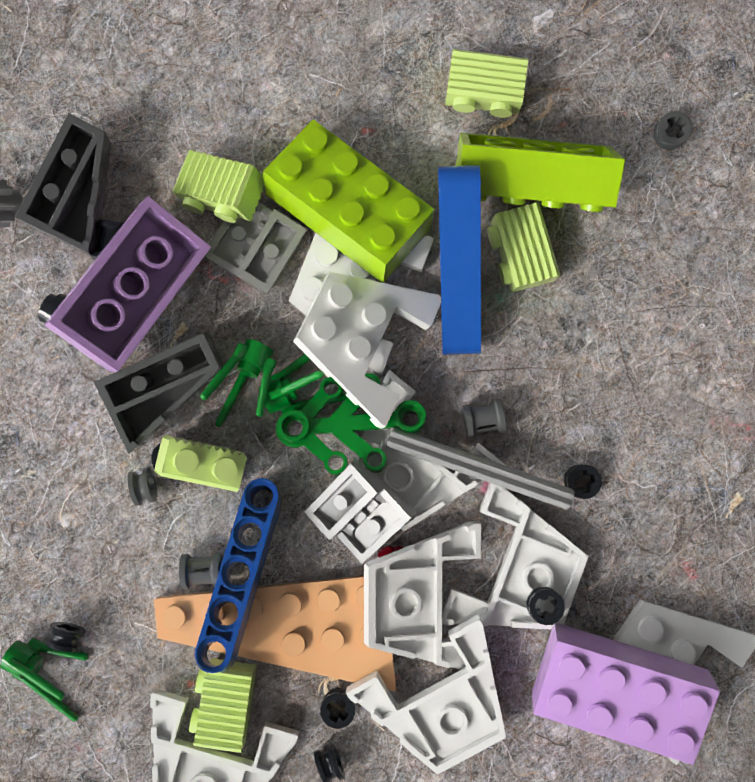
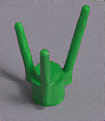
[201,339,277,427]
[259,353,347,414]
[0,637,88,722]

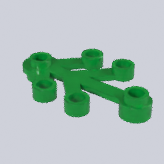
[276,373,426,477]

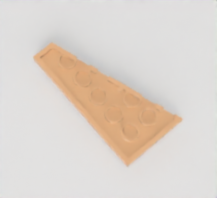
[154,575,396,692]

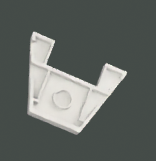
[289,233,434,376]
[293,271,441,429]
[352,370,506,531]
[442,483,589,630]
[364,521,481,670]
[613,599,755,765]
[346,614,506,775]
[150,689,300,782]

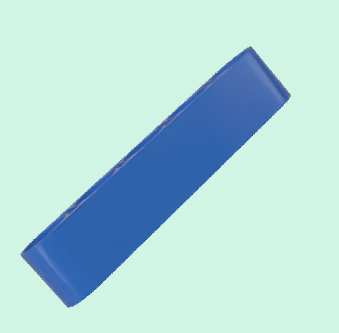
[438,165,481,355]
[194,478,282,673]

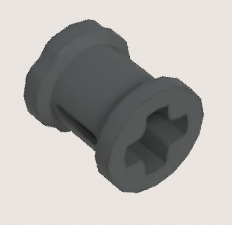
[462,399,507,438]
[179,552,223,589]

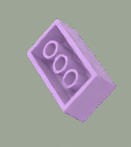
[44,196,211,372]
[532,623,720,765]

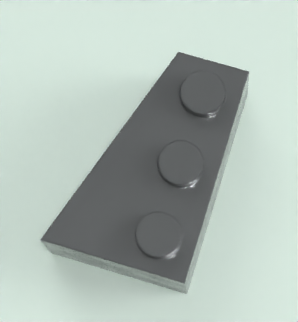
[15,113,111,257]
[94,332,224,454]

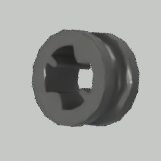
[653,111,692,150]
[128,468,158,506]

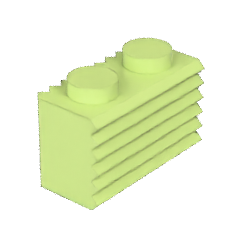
[445,49,529,118]
[172,150,264,223]
[487,202,560,293]
[154,434,247,492]
[189,658,257,753]

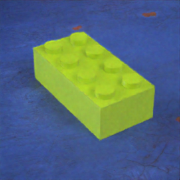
[263,119,435,283]
[456,132,625,212]

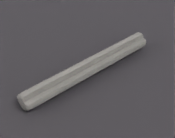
[387,427,575,509]

